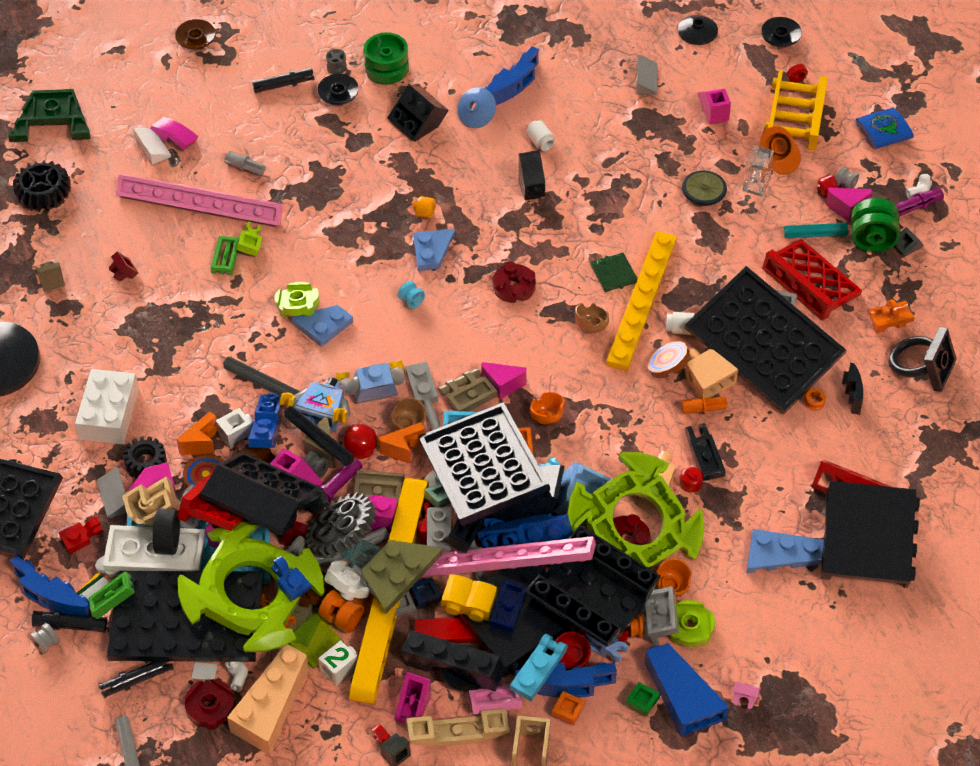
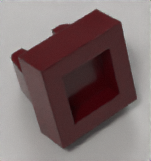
[109,251,138,281]
[281,514,307,546]

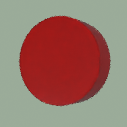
[786,64,808,83]

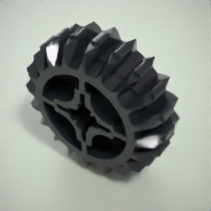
[13,160,71,212]

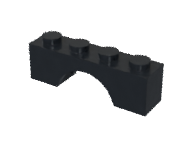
[401,630,505,692]

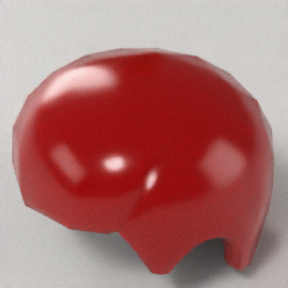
[342,424,377,459]
[556,631,591,670]

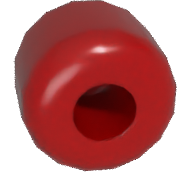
[816,174,838,198]
[679,467,703,493]

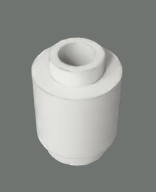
[526,120,555,151]
[666,312,694,335]

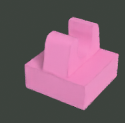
[733,682,761,709]

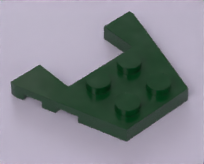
[8,89,91,142]

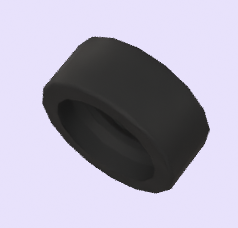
[152,508,180,555]

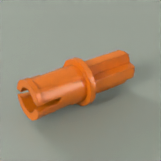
[681,396,728,414]

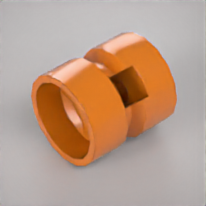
[318,589,364,634]

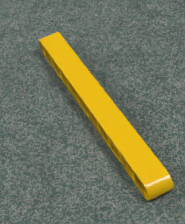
[349,477,429,705]

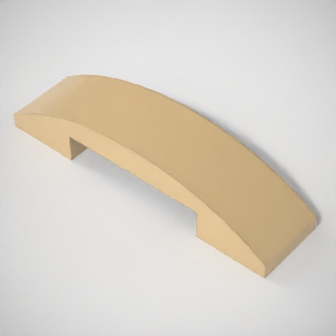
[406,708,510,746]

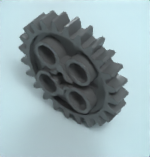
[305,493,377,558]

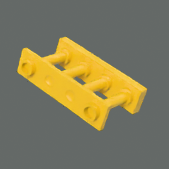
[764,70,828,150]

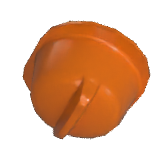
[760,126,801,174]

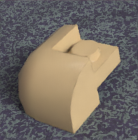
[122,477,181,527]

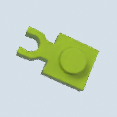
[236,222,262,257]

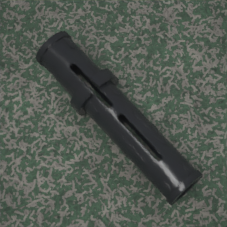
[252,67,315,94]
[32,610,107,633]
[98,661,174,699]

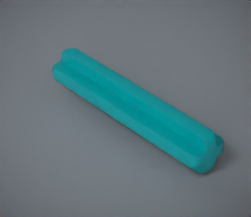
[783,223,848,238]

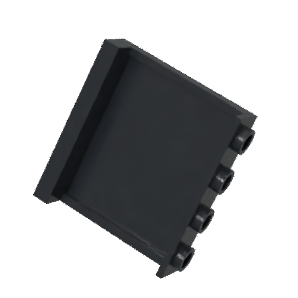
[821,481,920,588]
[453,565,580,678]

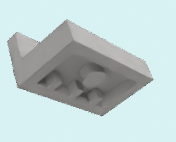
[427,507,452,552]
[642,586,679,645]

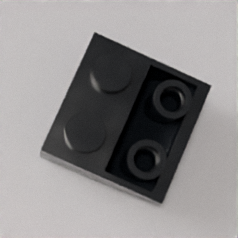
[387,84,449,142]

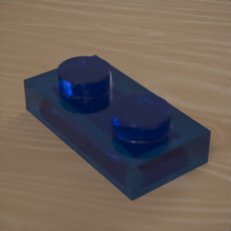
[489,579,528,632]

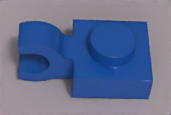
[271,556,312,602]

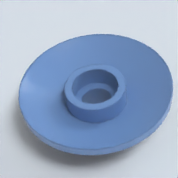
[457,87,496,128]

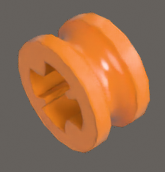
[804,389,826,411]
[629,615,643,638]

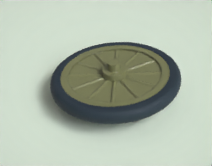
[682,170,727,206]

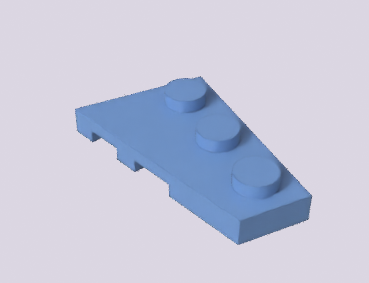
[746,529,824,573]

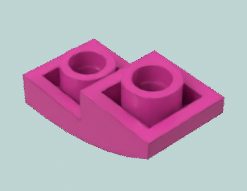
[150,117,199,151]

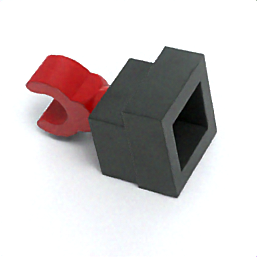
[371,723,411,766]

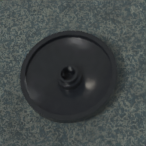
[0,321,40,397]

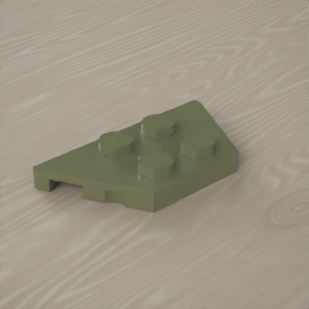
[361,540,442,614]

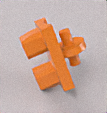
[868,299,915,333]

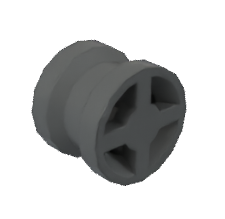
[326,49,347,74]
[304,451,330,479]

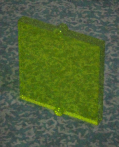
[289,614,344,669]

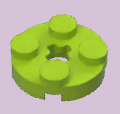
[275,282,320,317]
[669,600,715,647]

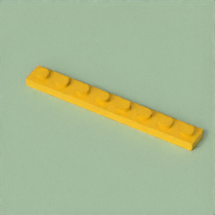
[606,231,677,371]

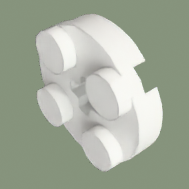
[324,560,370,601]

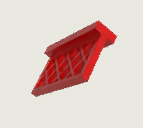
[762,239,862,320]
[177,471,245,531]

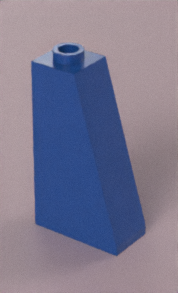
[644,643,728,737]

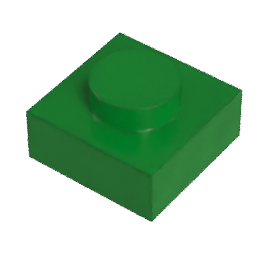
[625,682,660,717]

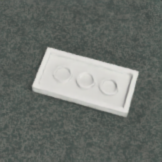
[103,525,206,571]

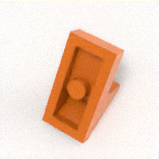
[177,412,218,455]
[378,422,425,463]

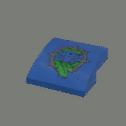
[856,107,914,149]

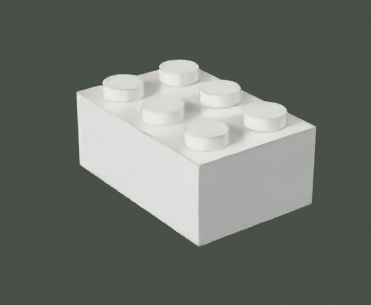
[75,369,139,444]

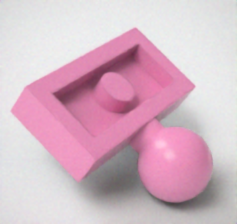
[469,680,522,715]

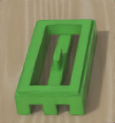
[211,236,239,275]
[88,572,135,619]

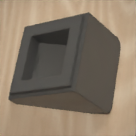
[895,227,924,256]

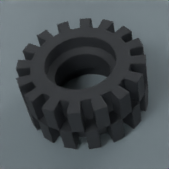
[123,436,167,479]

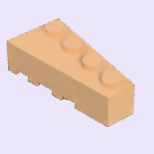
[227,644,309,756]

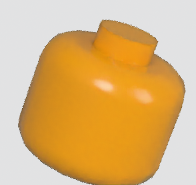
[413,196,436,219]

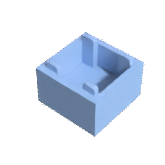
[554,462,612,528]

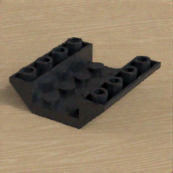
[199,452,329,535]
[525,525,661,647]

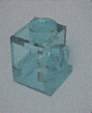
[346,538,382,569]

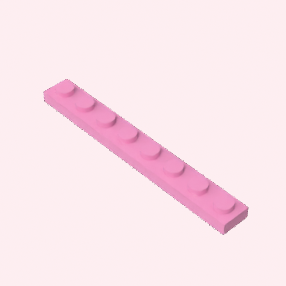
[116,174,284,226]
[421,536,596,578]

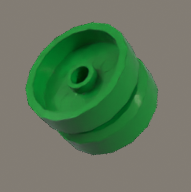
[364,32,409,84]
[851,198,900,252]

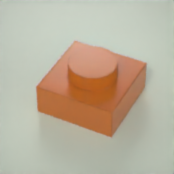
[552,691,585,725]

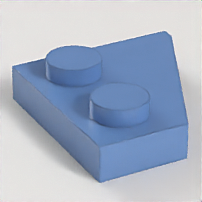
[413,229,455,271]
[291,305,353,347]

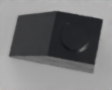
[518,150,545,200]

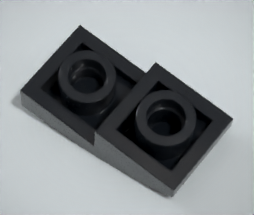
[842,363,863,415]

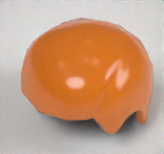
[529,392,565,425]
[656,558,692,597]

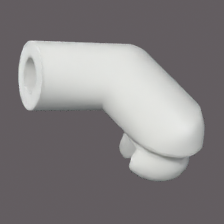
[906,174,932,199]
[225,662,248,692]

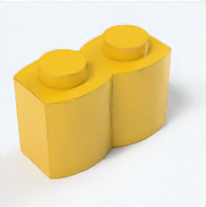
[441,574,497,622]

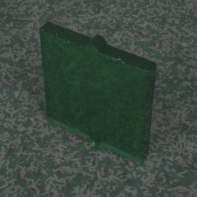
[590,252,638,292]

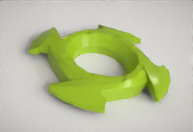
[567,452,704,568]
[178,522,324,652]

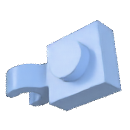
[584,633,628,663]

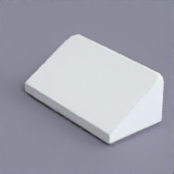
[134,128,171,165]

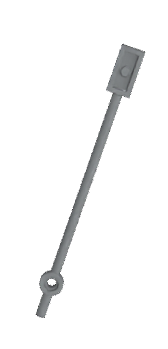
[405,362,487,582]

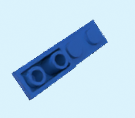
[484,46,539,105]
[248,393,283,448]
[477,513,573,548]
[10,555,92,616]
[515,662,617,698]

